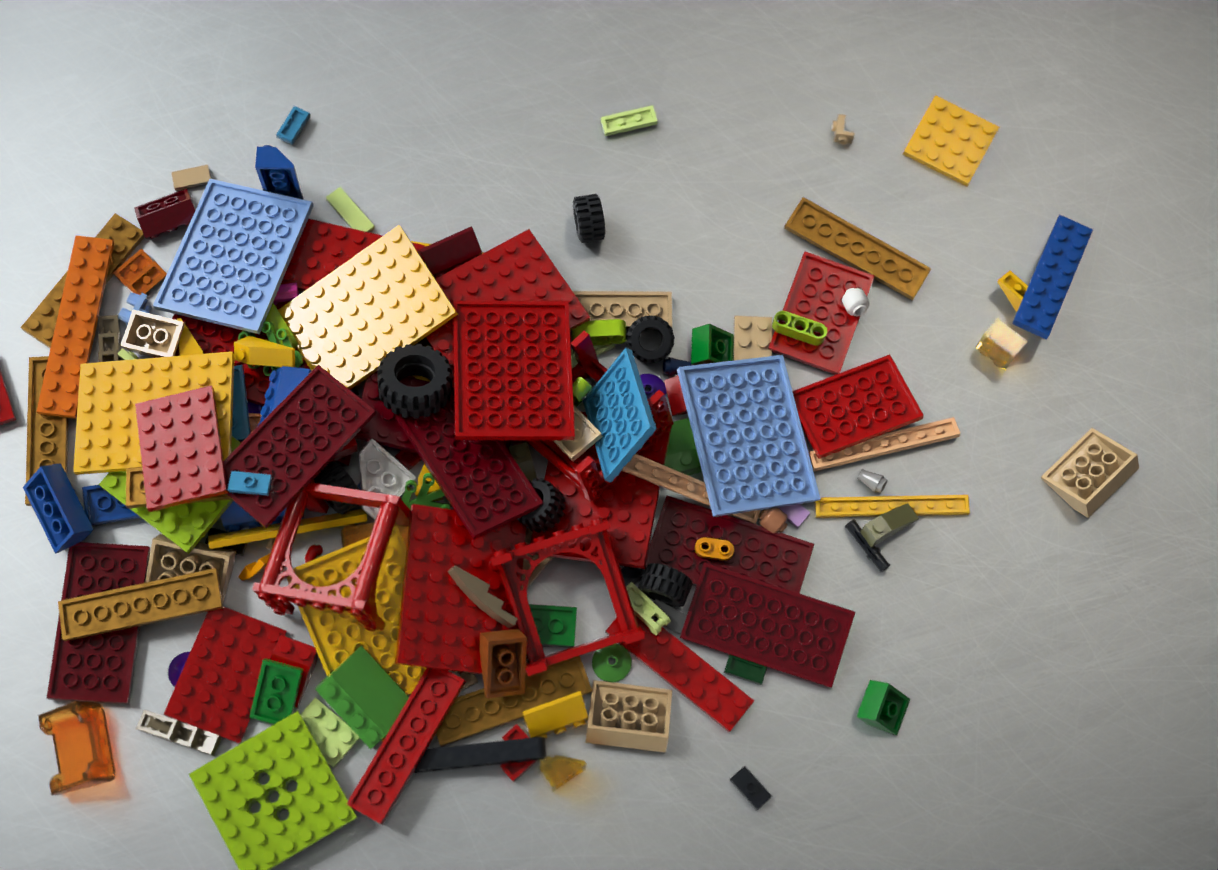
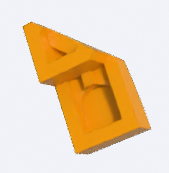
[238,553,271,581]

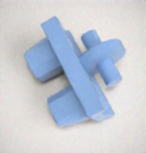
[118,292,152,326]

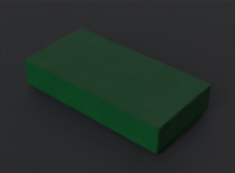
[724,654,767,685]

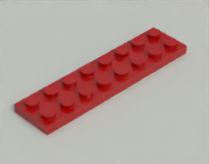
[605,615,755,733]
[347,668,466,825]

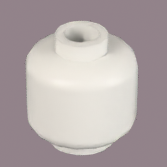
[842,288,870,316]

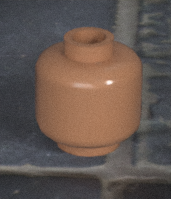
[758,507,788,533]

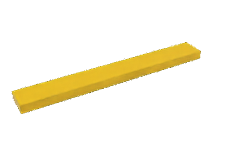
[815,495,970,518]
[208,509,367,549]

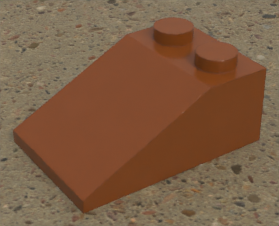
[480,629,527,699]

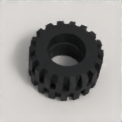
[573,194,605,243]
[626,316,675,363]
[314,461,359,515]
[517,478,566,533]
[638,563,693,607]

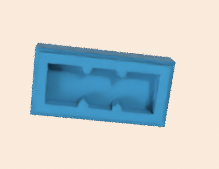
[276,106,311,145]
[228,471,272,496]

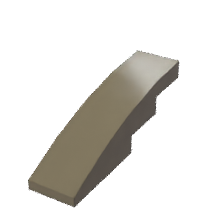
[98,315,121,362]
[448,566,518,628]
[136,710,222,756]

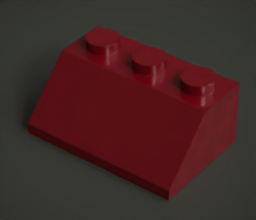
[134,188,196,239]
[420,226,482,279]

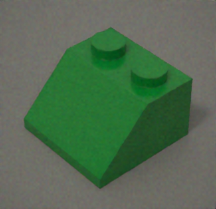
[691,324,734,365]
[857,680,910,736]

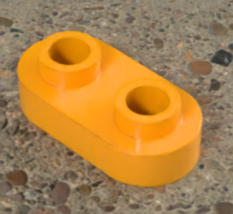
[695,537,734,561]

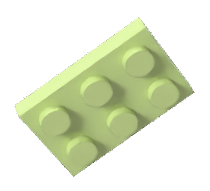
[300,698,360,768]

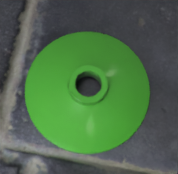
[592,643,632,682]

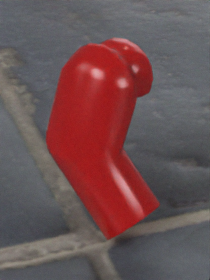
[304,544,323,563]

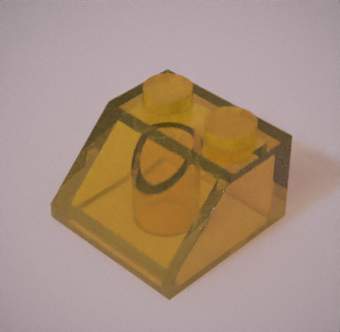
[538,755,586,793]

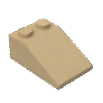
[121,310,185,357]

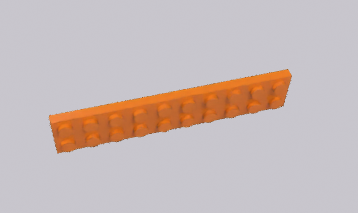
[36,235,114,419]

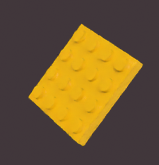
[903,95,1000,187]

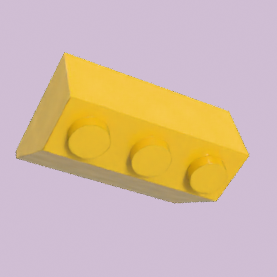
[523,691,588,739]

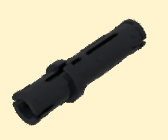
[845,519,890,573]

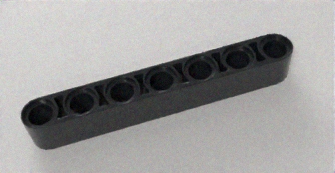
[413,737,547,773]

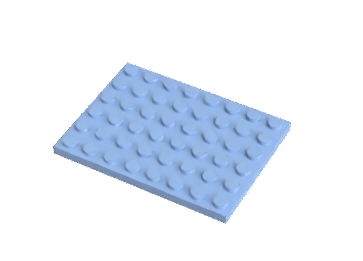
[153,179,314,334]
[677,355,821,517]

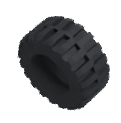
[377,344,452,419]

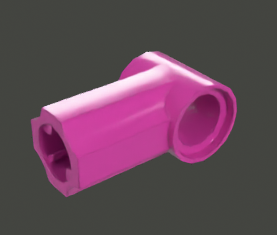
[273,282,299,305]

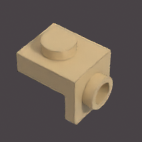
[832,114,854,145]

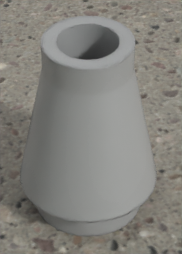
[857,469,888,493]

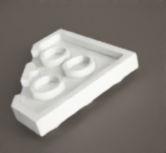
[358,439,416,521]

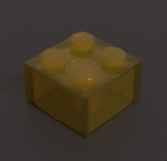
[976,318,1028,370]

